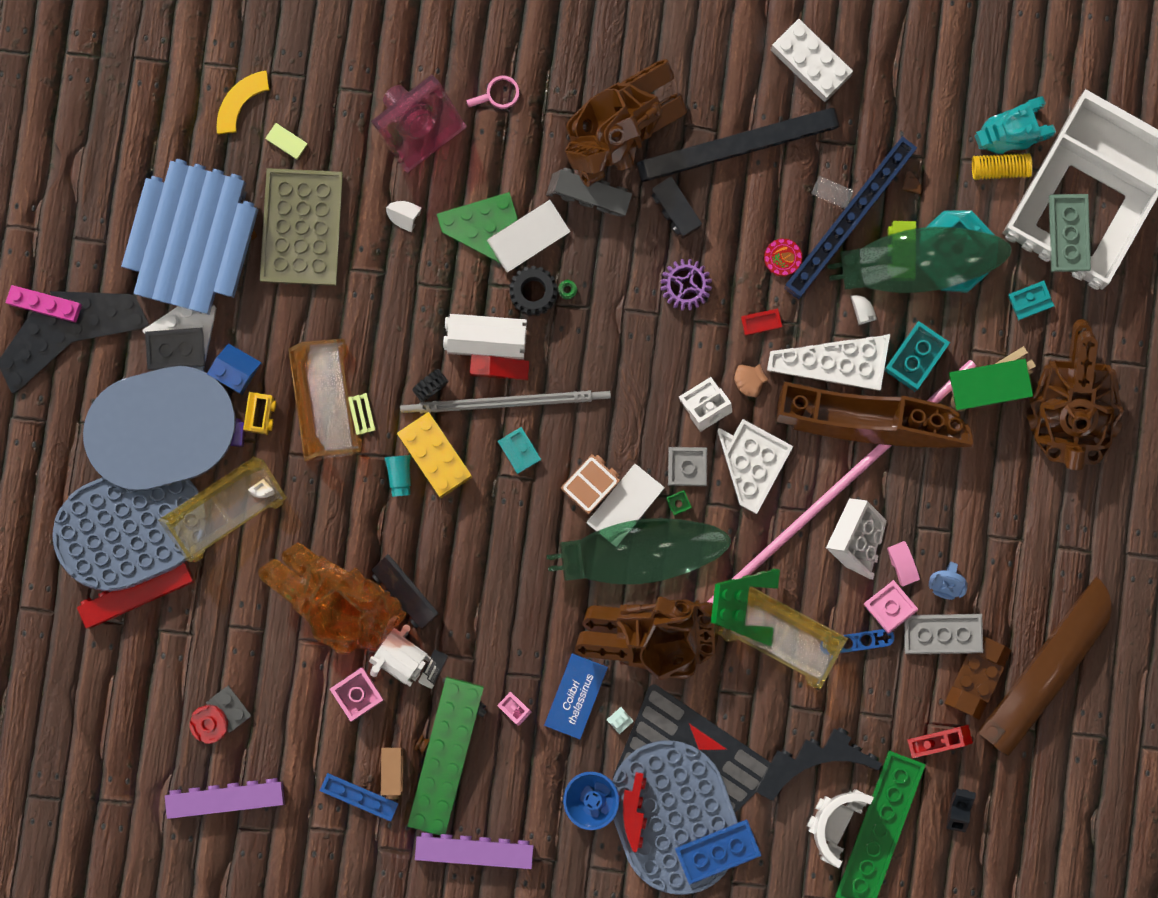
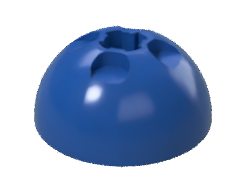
[563,772,620,830]

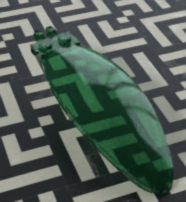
[828,227,1012,293]
[547,518,731,584]

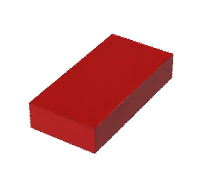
[741,309,782,336]

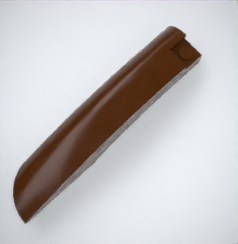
[776,382,973,448]
[978,576,1112,755]

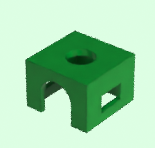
[666,490,692,516]

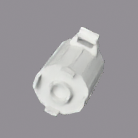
[369,625,431,686]

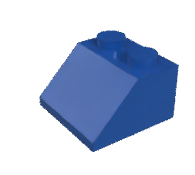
[207,344,262,396]

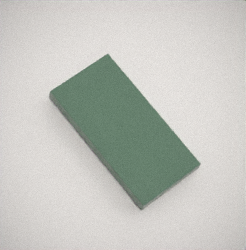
[1049,194,1091,272]

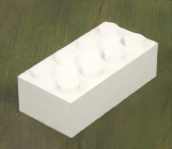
[771,19,853,102]

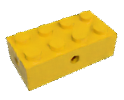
[397,412,472,499]

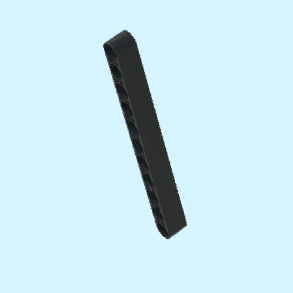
[636,108,840,182]

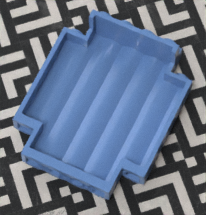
[121,159,258,315]

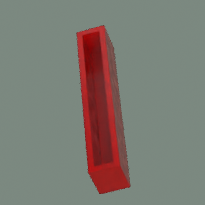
[77,561,195,629]

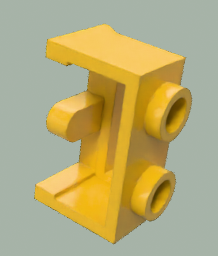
[243,392,276,435]

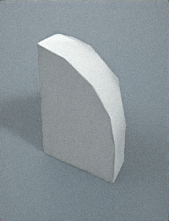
[386,201,421,232]
[851,295,877,325]

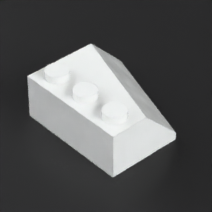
[826,498,887,580]

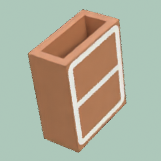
[561,455,620,515]

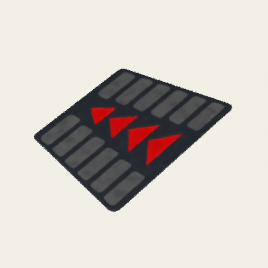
[613,684,770,813]

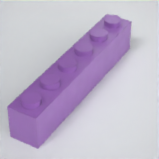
[165,778,285,819]
[415,833,534,869]

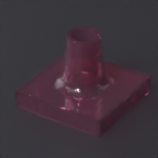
[371,75,467,173]

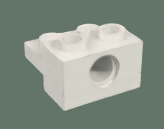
[679,377,732,432]

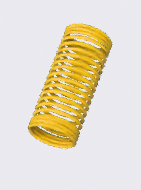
[972,153,1032,180]

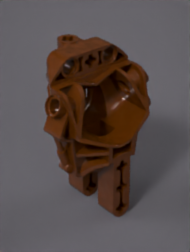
[565,59,687,187]
[1026,319,1124,470]
[575,596,720,680]

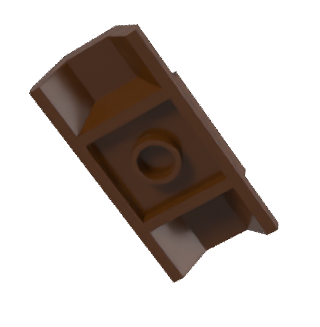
[944,636,1012,720]

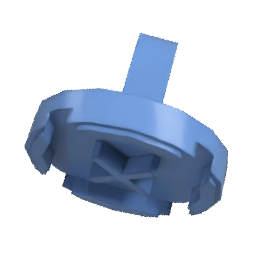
[929,561,968,600]

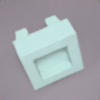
[607,707,634,734]

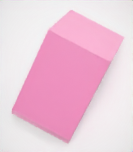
[497,692,532,726]

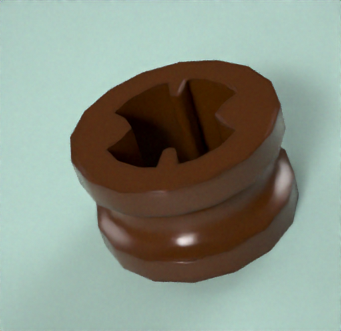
[414,735,430,754]

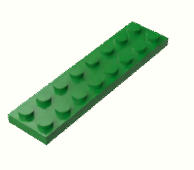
[407,677,484,835]
[835,751,926,898]

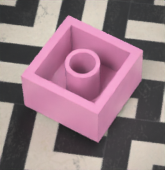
[330,668,384,722]

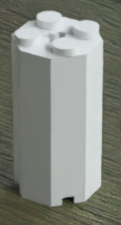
[443,314,527,360]

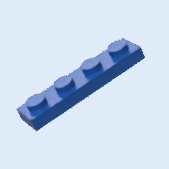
[320,773,399,821]

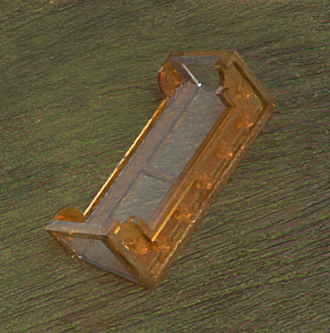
[288,339,362,462]

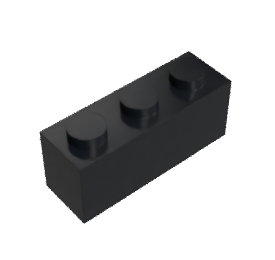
[651,177,702,239]

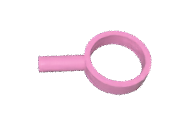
[466,76,519,109]

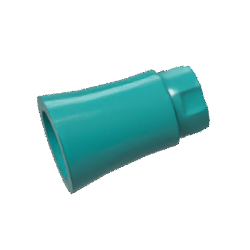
[384,455,411,497]

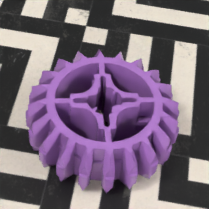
[661,259,712,311]

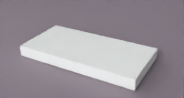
[486,200,570,272]
[586,464,665,547]

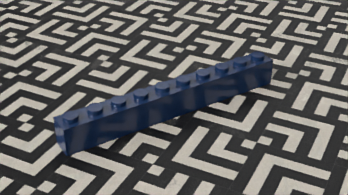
[784,136,917,300]

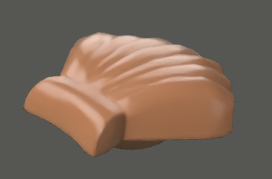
[734,364,769,398]

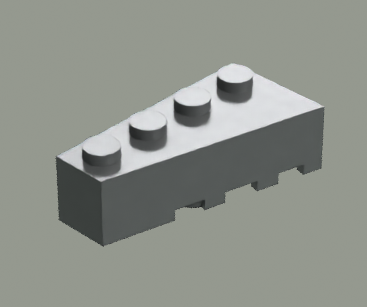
[546,168,632,217]

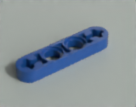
[819,629,894,655]

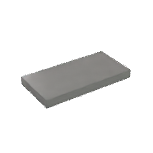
[904,614,983,654]

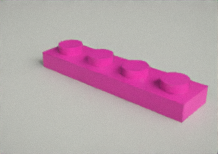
[5,285,82,323]

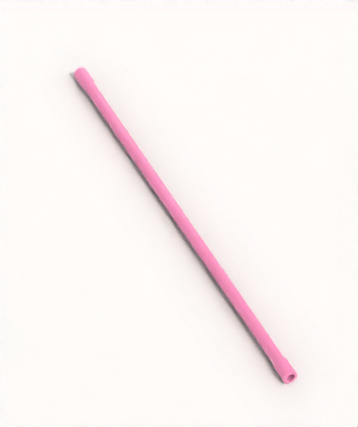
[707,360,977,603]

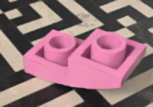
[887,541,920,586]

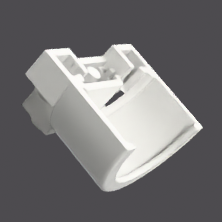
[807,789,874,868]

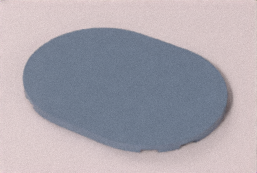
[83,366,236,491]
[53,477,206,591]
[613,741,737,895]

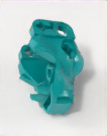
[975,96,1056,154]

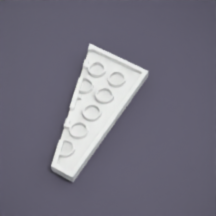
[767,334,890,391]

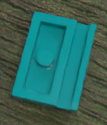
[1008,281,1054,321]
[498,427,541,474]

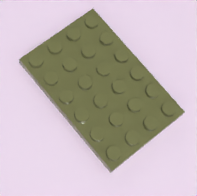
[260,168,343,286]

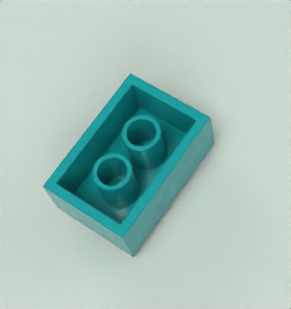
[884,321,950,392]

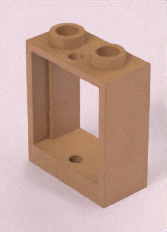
[381,748,403,799]

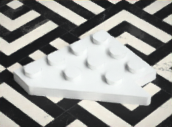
[143,305,217,371]
[717,419,793,514]

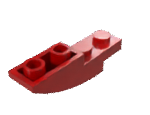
[623,772,647,852]

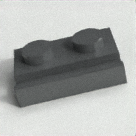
[206,685,252,733]

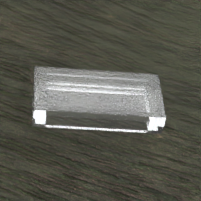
[811,176,854,209]

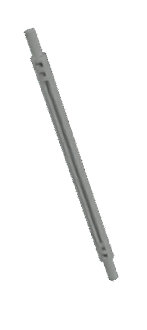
[400,390,611,414]

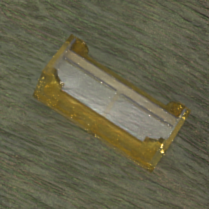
[158,457,287,562]
[718,587,848,689]

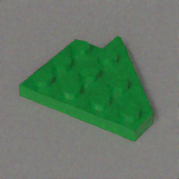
[437,192,518,264]

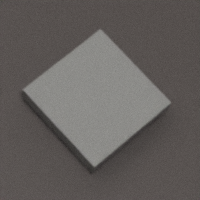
[668,447,707,486]

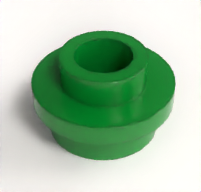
[558,280,577,299]

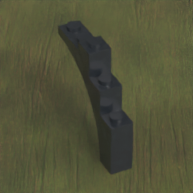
[755,727,882,801]

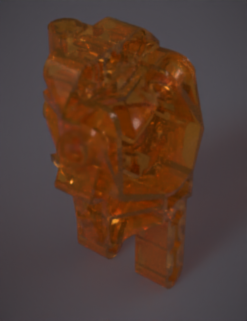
[258,543,406,654]

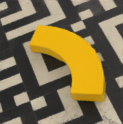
[217,71,269,135]

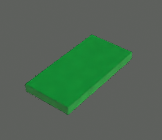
[949,358,1033,411]

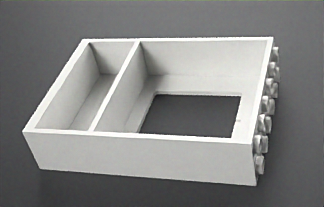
[1002,89,1158,290]

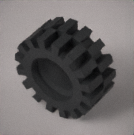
[412,369,448,402]

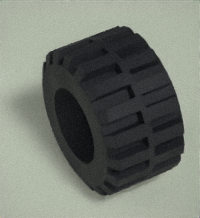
[509,266,557,316]

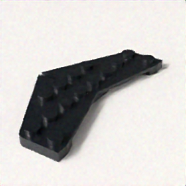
[0,291,150,393]

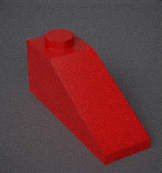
[470,354,529,380]
[907,725,973,758]

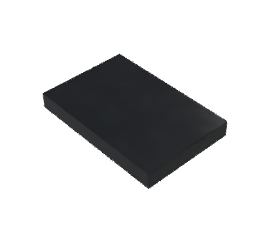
[145,328,206,370]

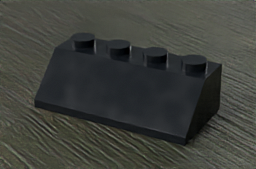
[372,554,440,630]

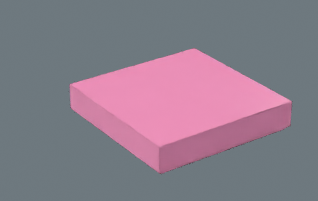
[864,580,918,634]

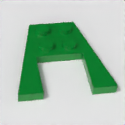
[711,569,780,646]

